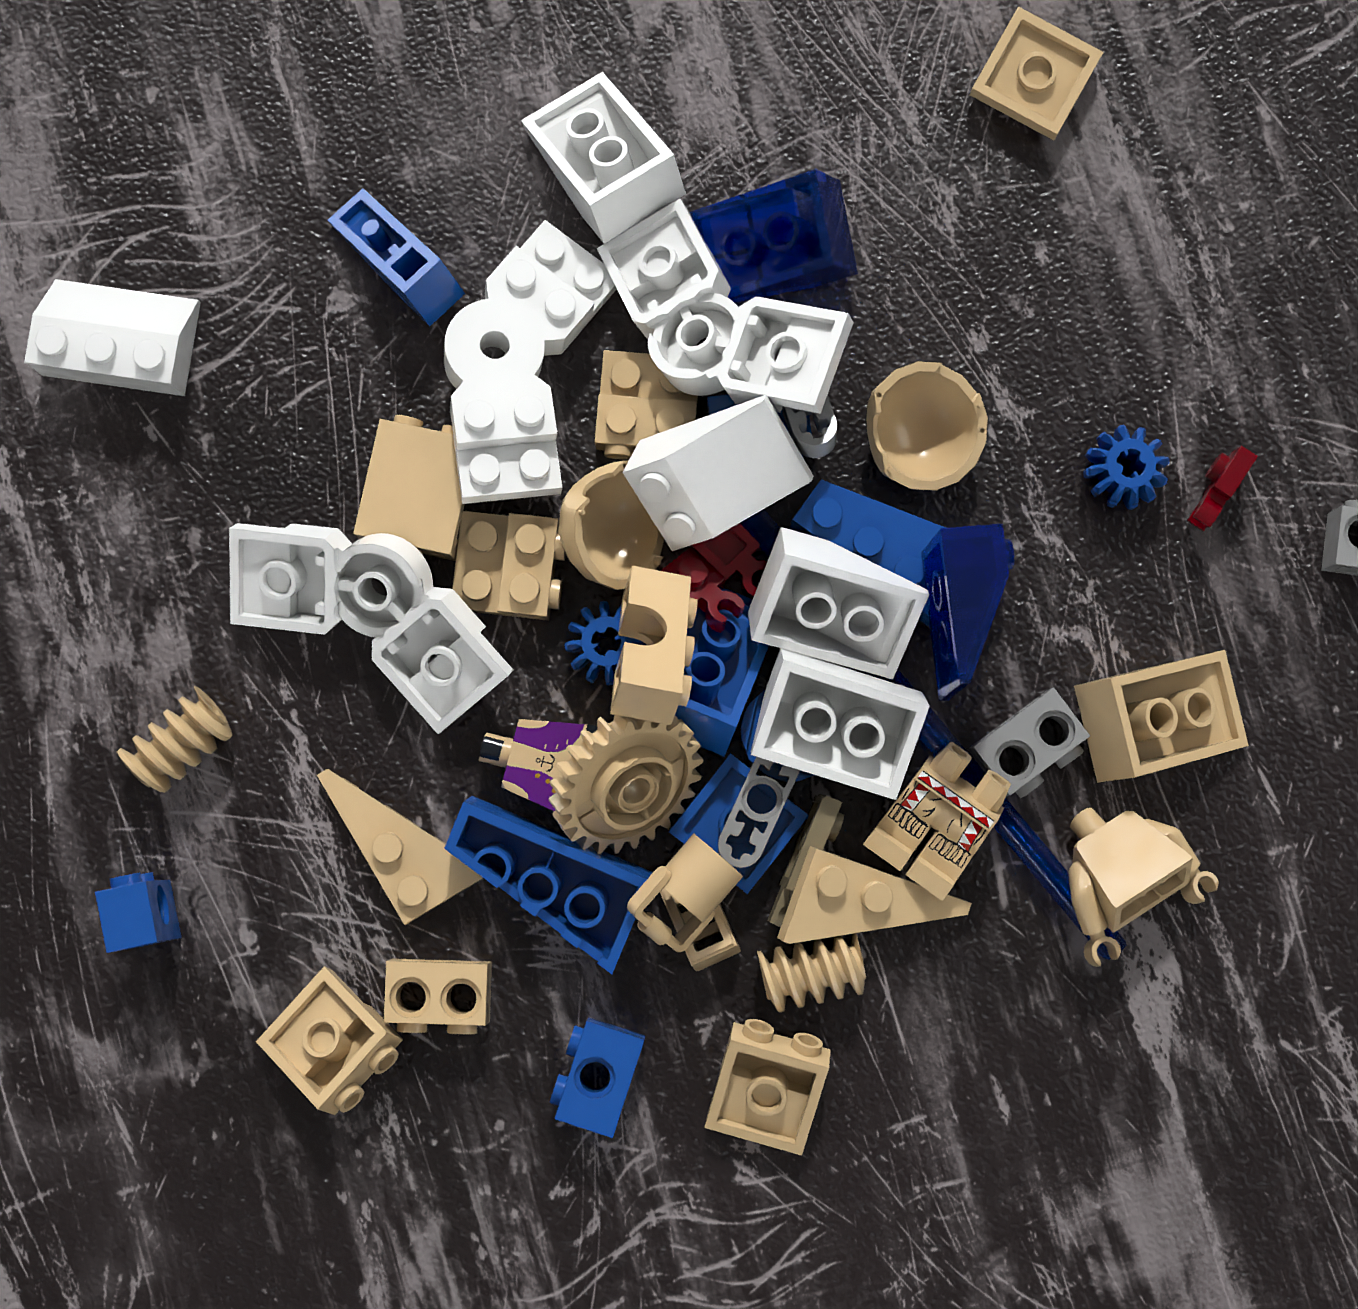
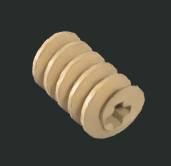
[117,686,232,793]
[757,933,866,1012]

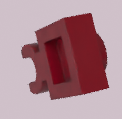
[1187,445,1258,532]
[690,523,767,598]
[660,547,745,633]

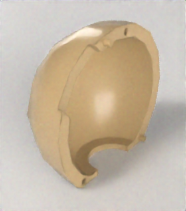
[866,361,988,490]
[558,460,664,590]

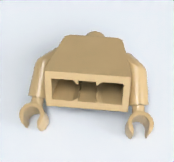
[1068,808,1219,967]

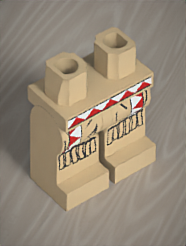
[863,742,1011,901]

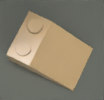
[1074,650,1249,783]

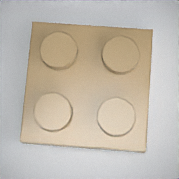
[970,6,1103,140]

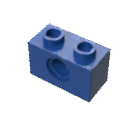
[95,872,182,953]
[550,1017,645,1138]

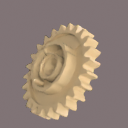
[548,715,703,854]

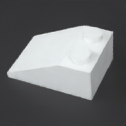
[521,72,686,244]
[623,395,814,551]
[748,527,929,679]

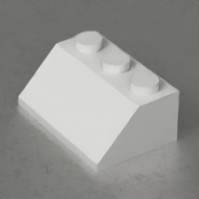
[24,279,201,396]
[751,648,930,800]

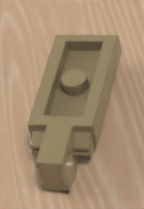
[767,794,844,928]

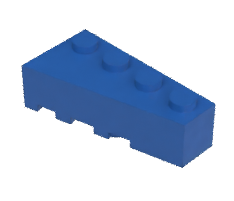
[789,479,1014,641]
[444,796,653,974]

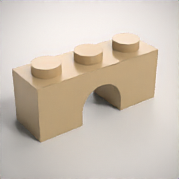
[610,566,697,725]

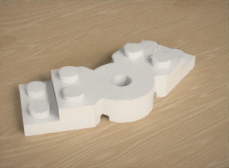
[597,198,854,414]
[444,220,617,504]
[229,523,513,734]

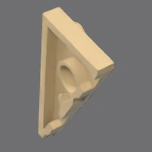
[317,769,483,925]
[777,846,972,944]

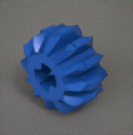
[1083,425,1169,510]
[565,601,647,686]

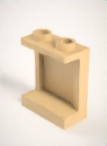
[353,415,464,561]

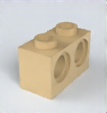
[384,959,492,1034]

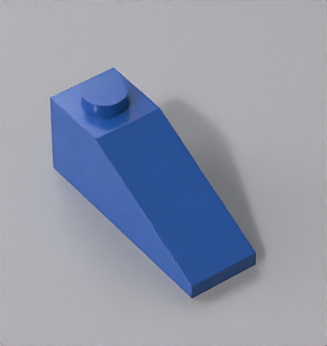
[327,188,466,326]

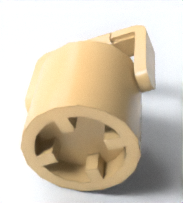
[627,833,743,952]

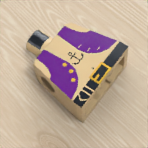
[479,719,598,811]

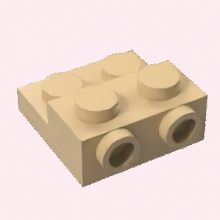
[595,350,698,460]
[452,511,566,621]
[256,966,403,1115]
[705,1019,831,1156]

